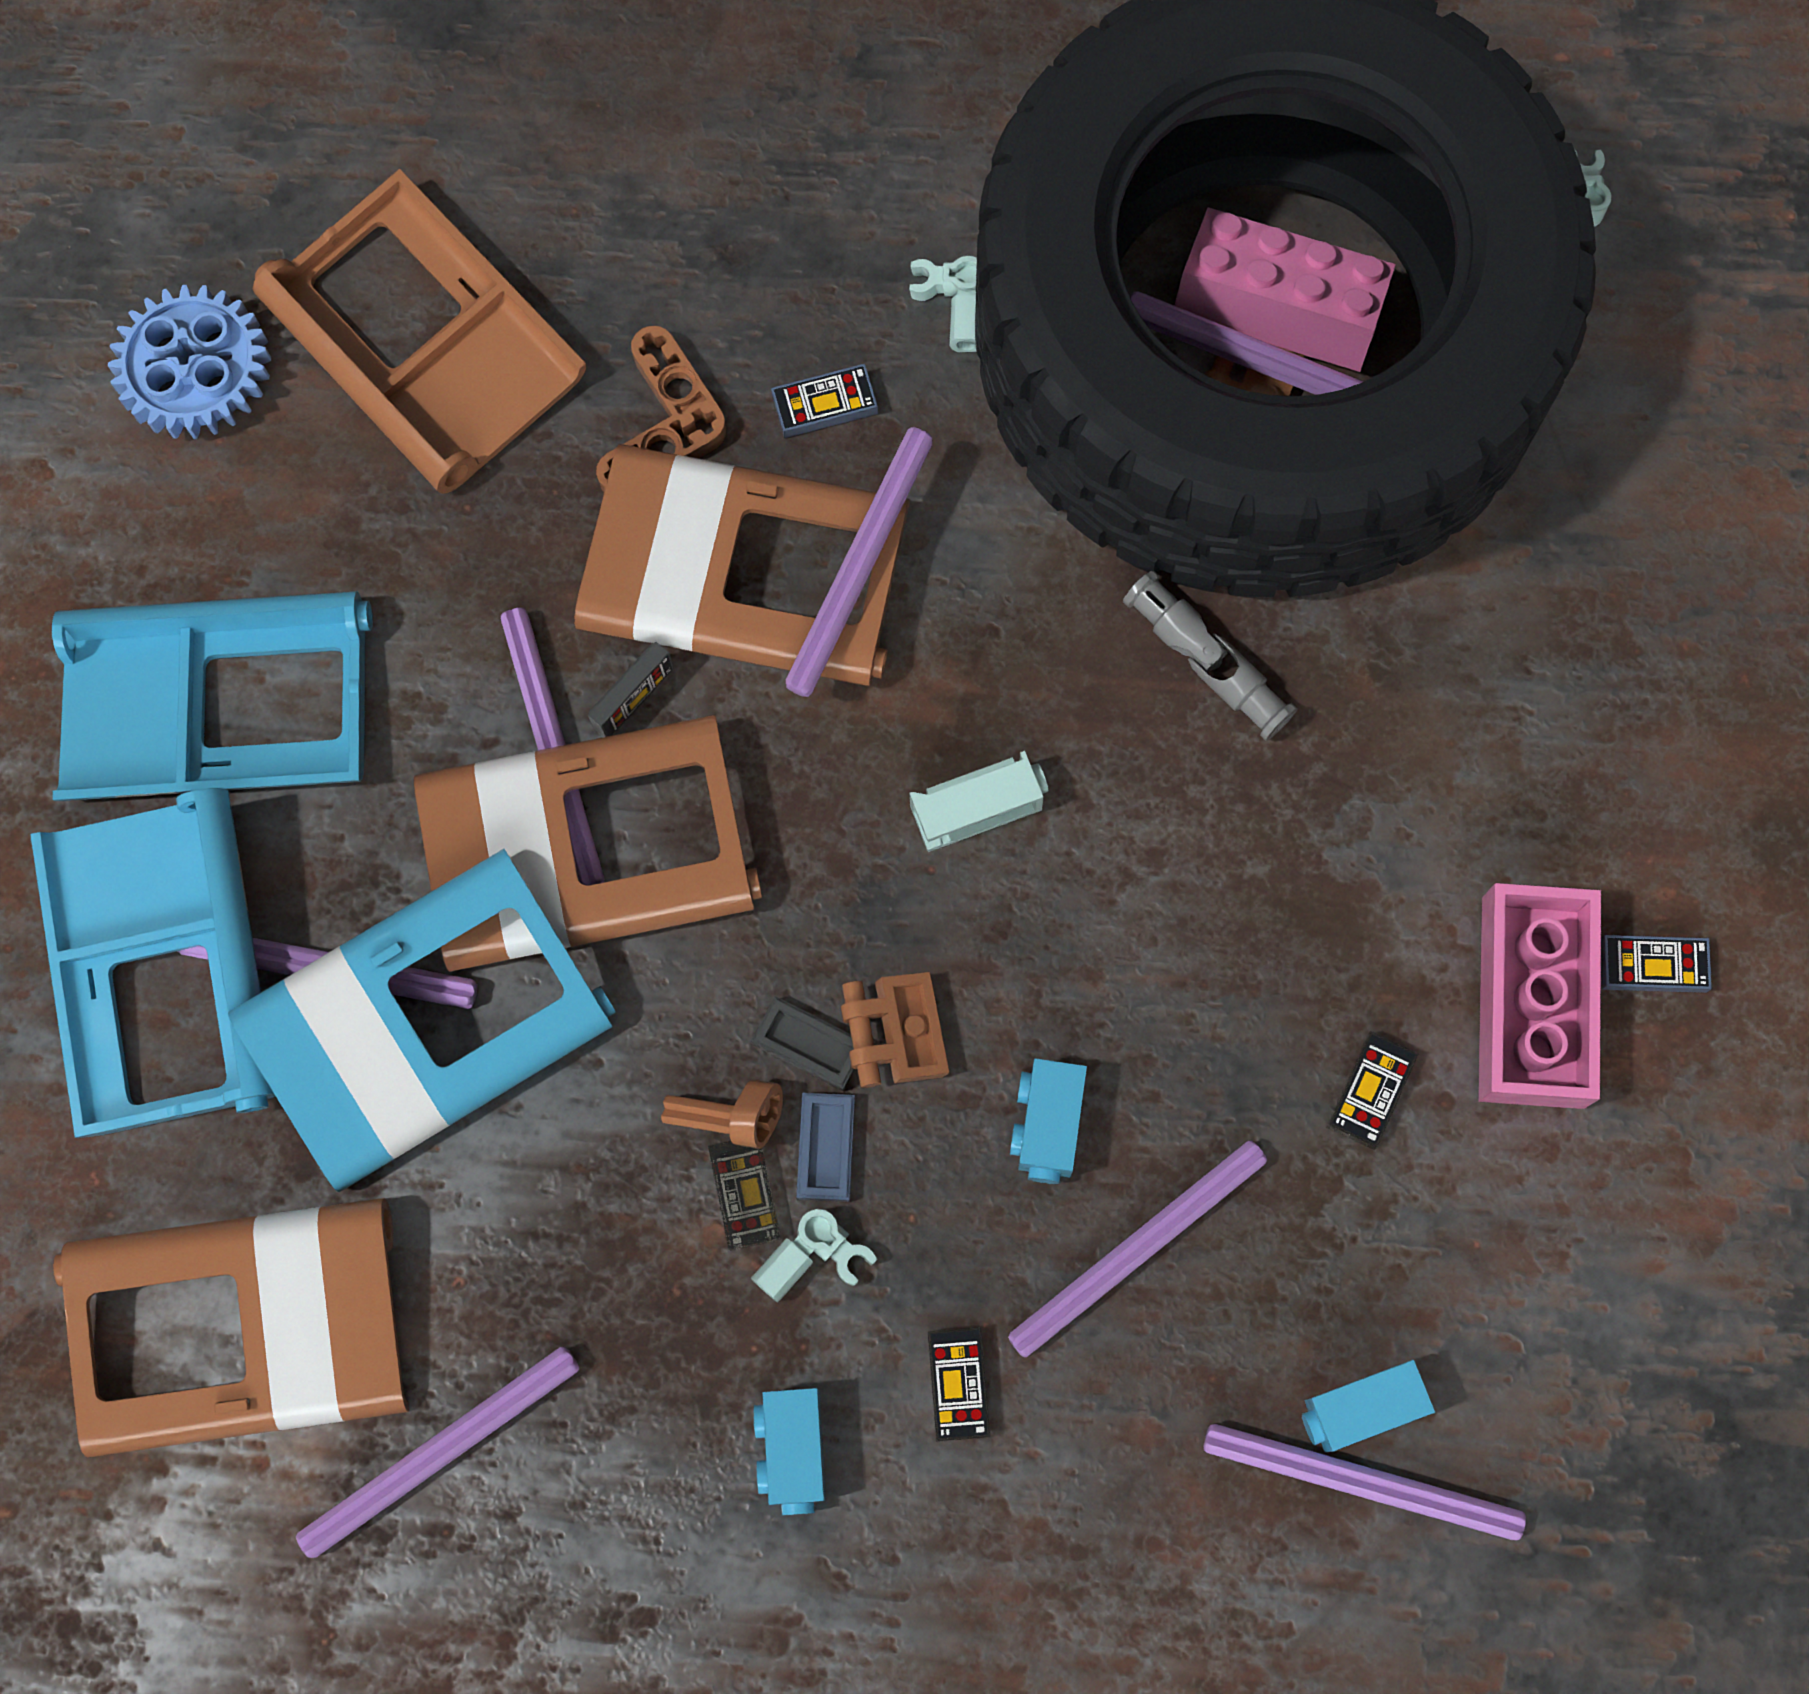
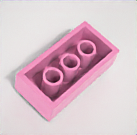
[1174,208,1396,372]
[1478,883,1601,1109]

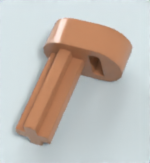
[661,1080,783,1149]

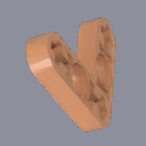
[596,326,726,492]

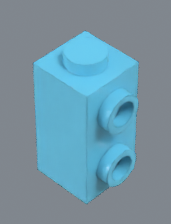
[1010,1058,1087,1184]
[1302,1360,1435,1452]
[754,1388,826,1515]

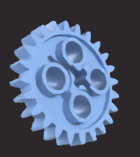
[108,285,271,439]

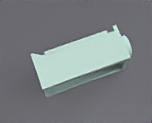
[909,751,1049,852]

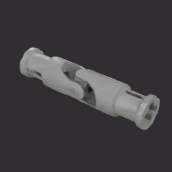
[1123,571,1298,741]

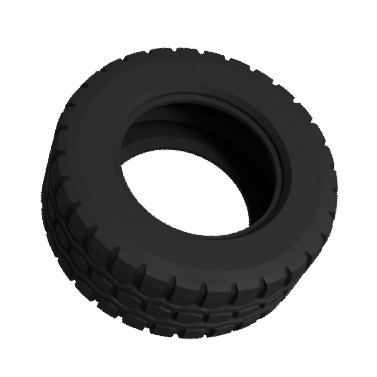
[975,0,1596,598]

